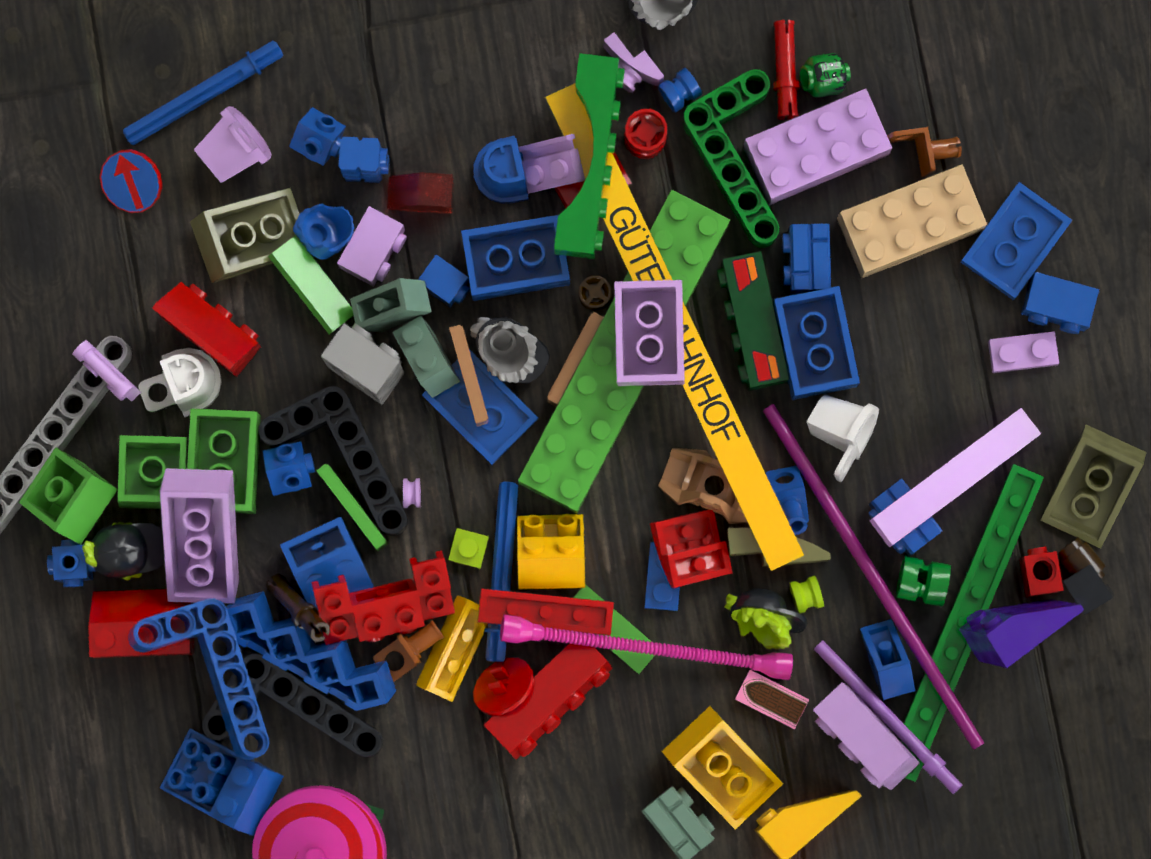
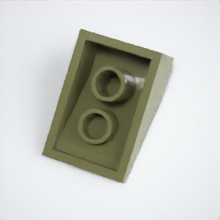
[190,188,306,283]
[1040,424,1146,549]

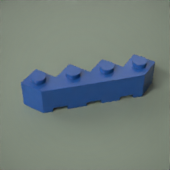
[226,591,396,711]

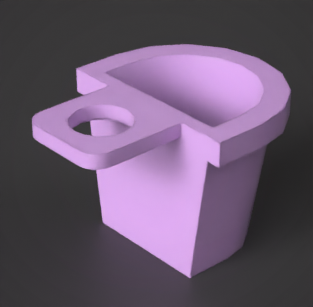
[194,106,272,183]

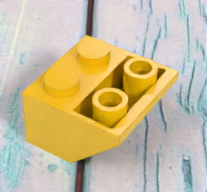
[517,514,585,589]

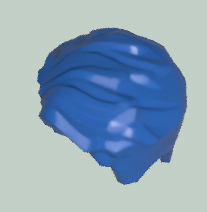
[293,203,354,260]

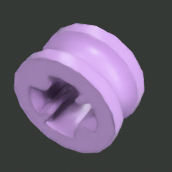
[619,62,642,93]
[403,478,421,508]

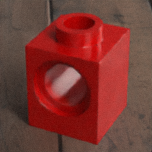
[1019,547,1064,597]

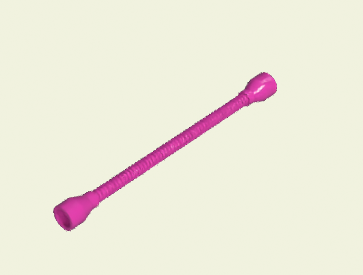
[500,615,793,680]

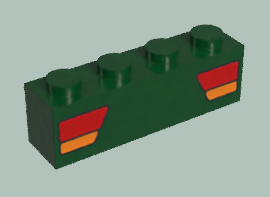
[717,251,789,391]

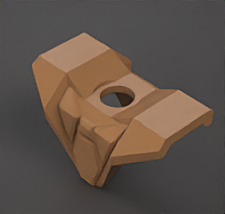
[658,448,748,524]

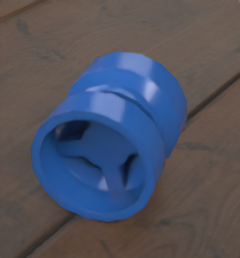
[657,68,703,113]

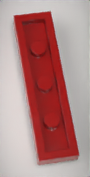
[477,589,614,636]

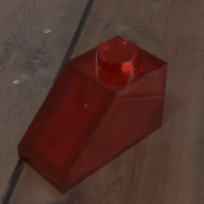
[387,172,454,214]

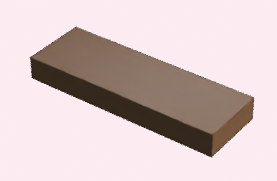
[547,312,604,407]
[449,325,489,427]

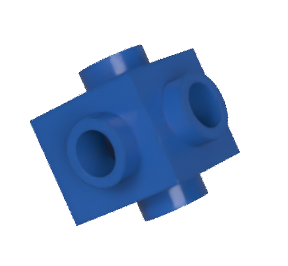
[289,107,346,166]
[263,441,315,496]
[47,539,97,587]

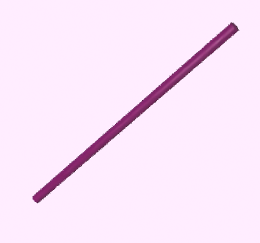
[763,404,984,750]

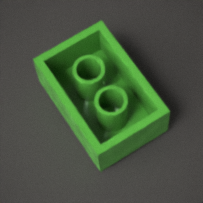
[187,409,261,514]

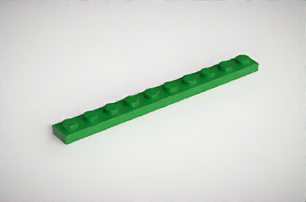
[897,464,1044,782]

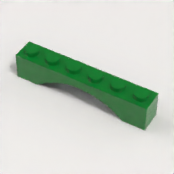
[554,53,625,259]

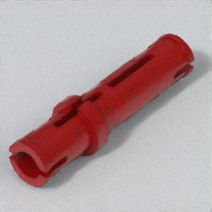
[773,20,800,120]

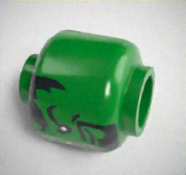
[800,53,851,98]

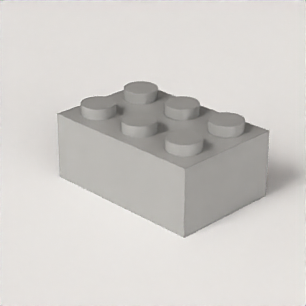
[321,323,405,405]

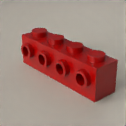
[484,643,612,760]

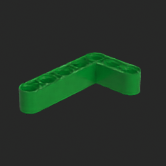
[683,69,779,248]

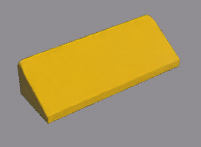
[416,596,488,702]

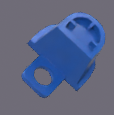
[474,136,529,204]

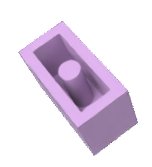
[337,206,407,287]

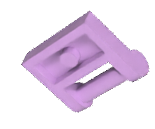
[73,340,141,401]

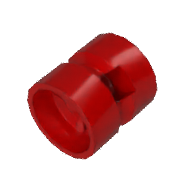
[624,109,667,159]

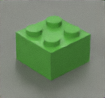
[117,435,188,509]
[19,447,118,545]

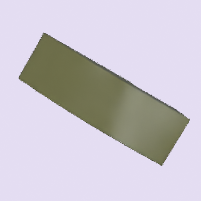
[726,528,831,567]

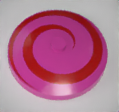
[252,786,387,859]

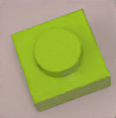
[448,528,489,569]

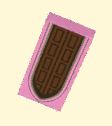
[735,670,809,729]

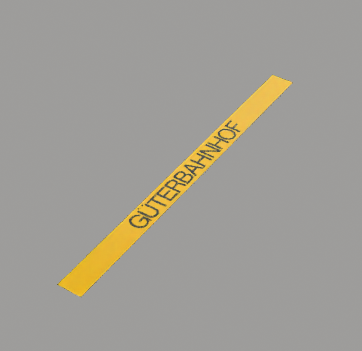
[546,84,804,571]

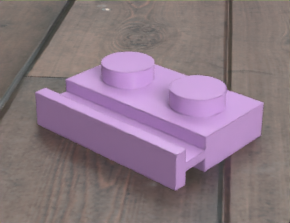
[518,134,585,194]

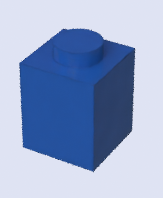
[418,255,470,308]

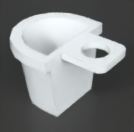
[138,348,222,417]
[807,395,879,482]

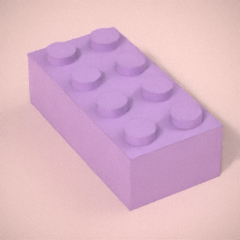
[743,89,892,205]
[160,469,239,604]

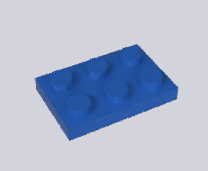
[961,182,1072,300]
[422,349,539,465]

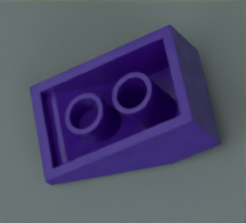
[959,599,1084,668]

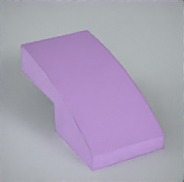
[603,33,664,86]

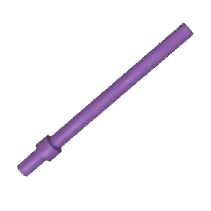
[814,640,963,794]

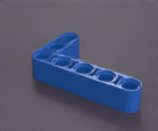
[128,598,269,760]

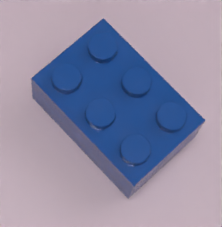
[461,215,570,301]
[773,286,860,400]

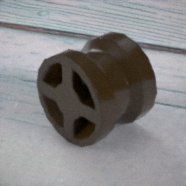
[579,276,611,311]

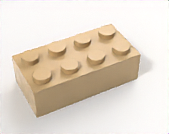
[837,164,987,279]

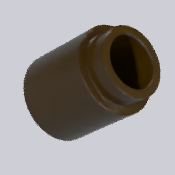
[1057,537,1106,579]

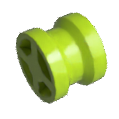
[789,575,824,614]

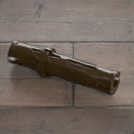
[266,574,330,642]

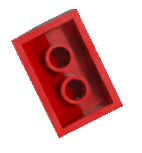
[152,282,261,377]
[89,589,195,658]

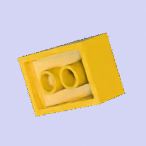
[662,706,783,829]
[754,790,861,859]

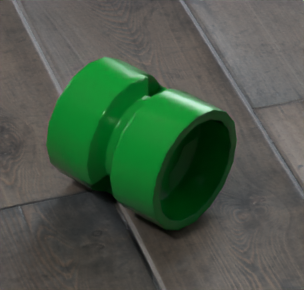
[896,556,951,607]

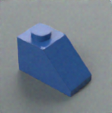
[860,619,915,700]

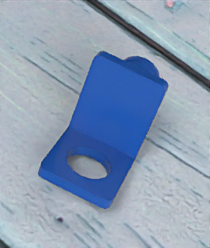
[766,466,809,535]

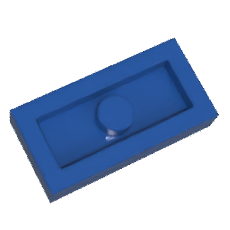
[644,542,680,611]

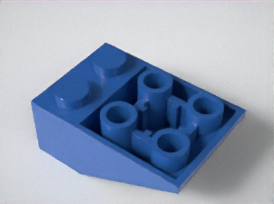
[280,517,374,634]
[160,729,284,836]

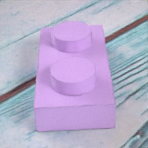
[988,331,1059,373]

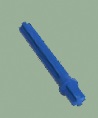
[123,41,283,145]
[484,482,518,662]

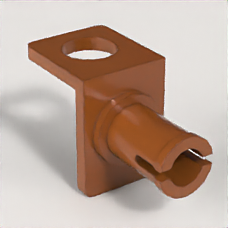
[887,127,962,177]
[373,620,445,682]

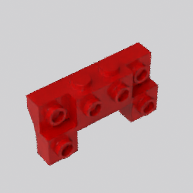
[311,551,455,645]

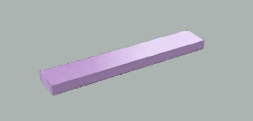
[870,408,1041,548]

